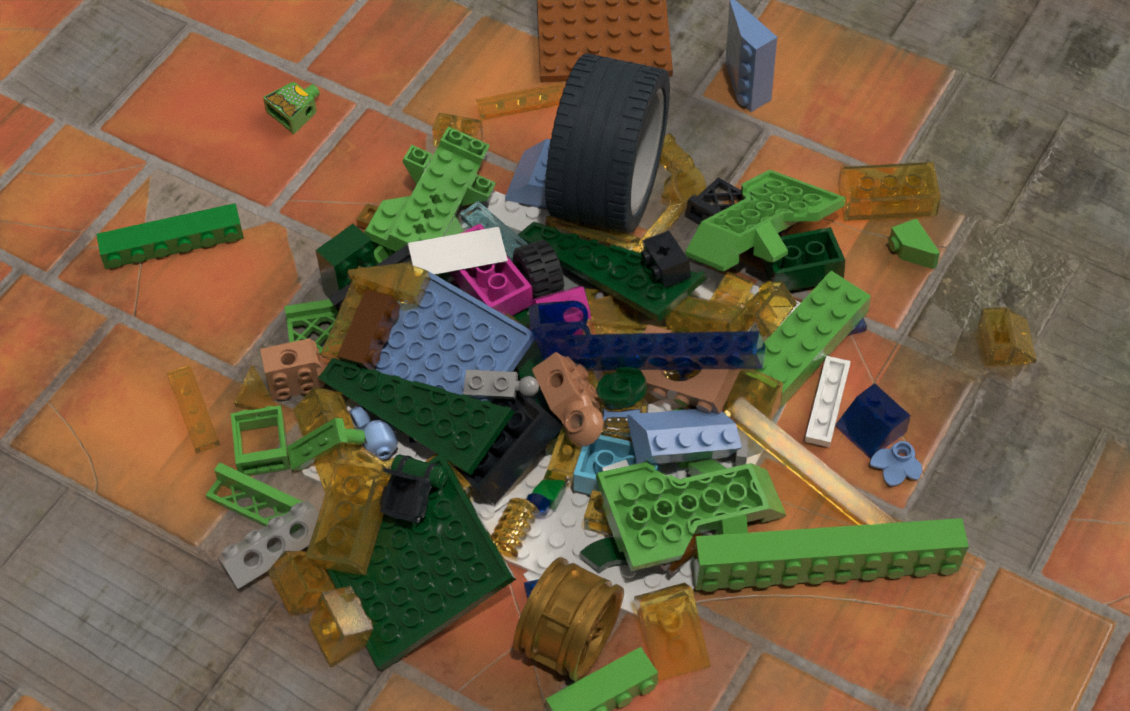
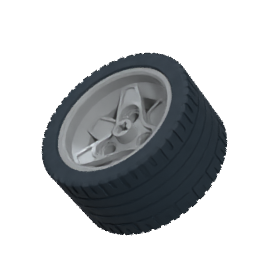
[545,53,670,234]

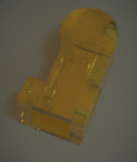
[660,133,695,179]

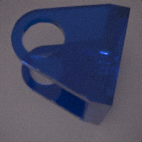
[529,300,591,360]

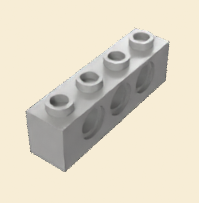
[217,501,329,589]

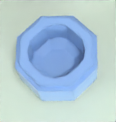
[349,406,370,430]

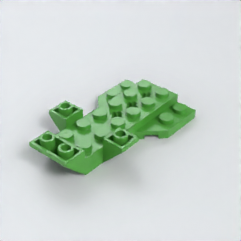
[364,126,496,276]
[685,170,846,271]
[595,458,786,571]

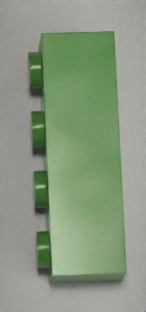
[546,647,658,711]

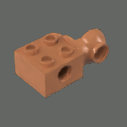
[260,338,340,401]
[532,352,604,447]

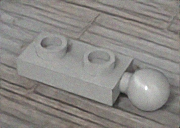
[463,370,539,400]

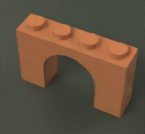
[628,324,744,414]

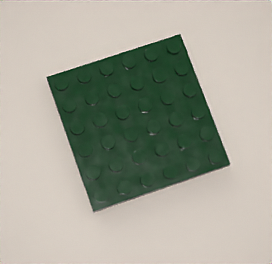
[313,454,516,671]

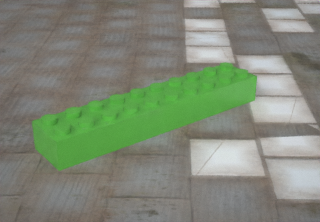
[692,518,969,592]

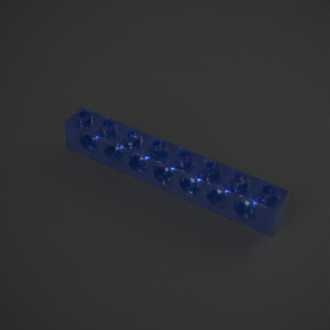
[559,331,766,371]

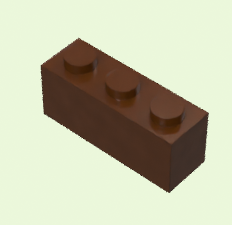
[337,289,400,370]

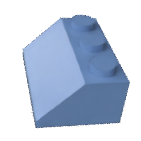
[505,139,550,208]

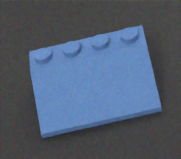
[725,0,777,112]

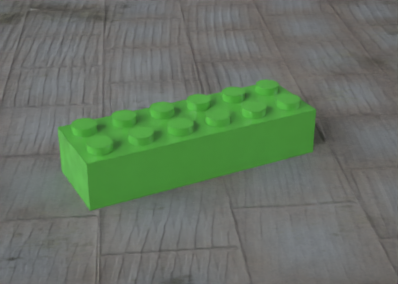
[741,271,871,409]

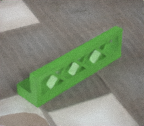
[206,463,303,533]

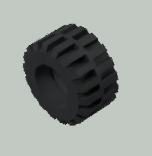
[513,240,564,299]

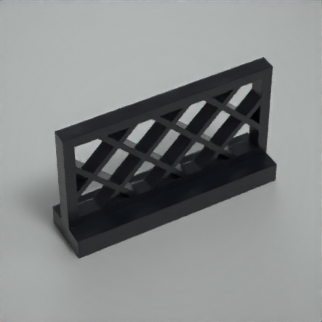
[685,178,794,259]

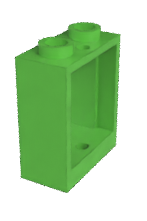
[231,405,290,476]

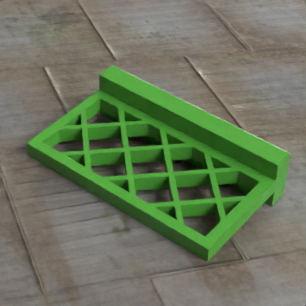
[285,296,363,355]

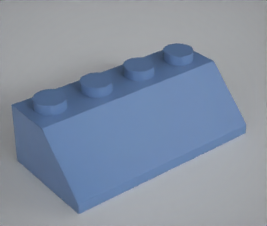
[627,409,742,464]

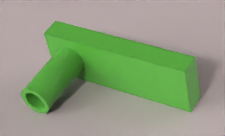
[287,418,365,471]

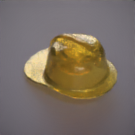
[661,165,706,206]

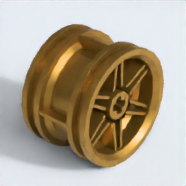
[513,557,624,682]

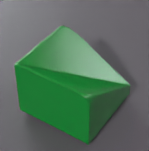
[531,479,566,511]

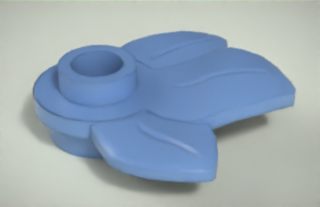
[870,441,922,486]

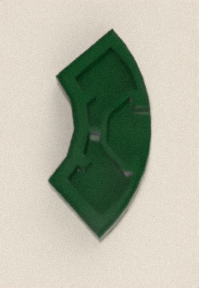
[579,537,629,572]

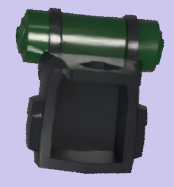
[379,454,448,522]

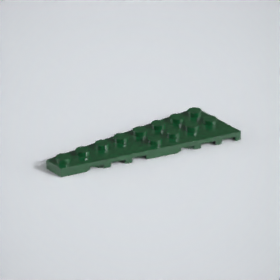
[517,221,706,322]
[318,358,515,475]

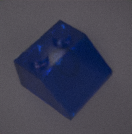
[835,383,911,459]

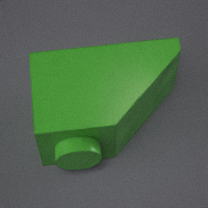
[888,219,940,269]

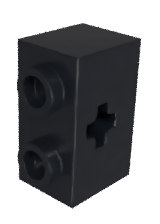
[641,230,691,288]

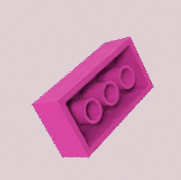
[449,224,533,317]

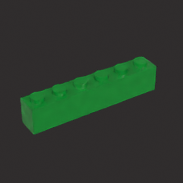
[96,203,244,269]

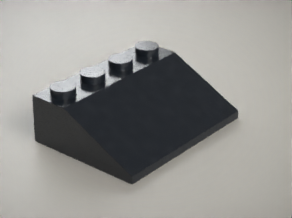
[448,391,563,505]

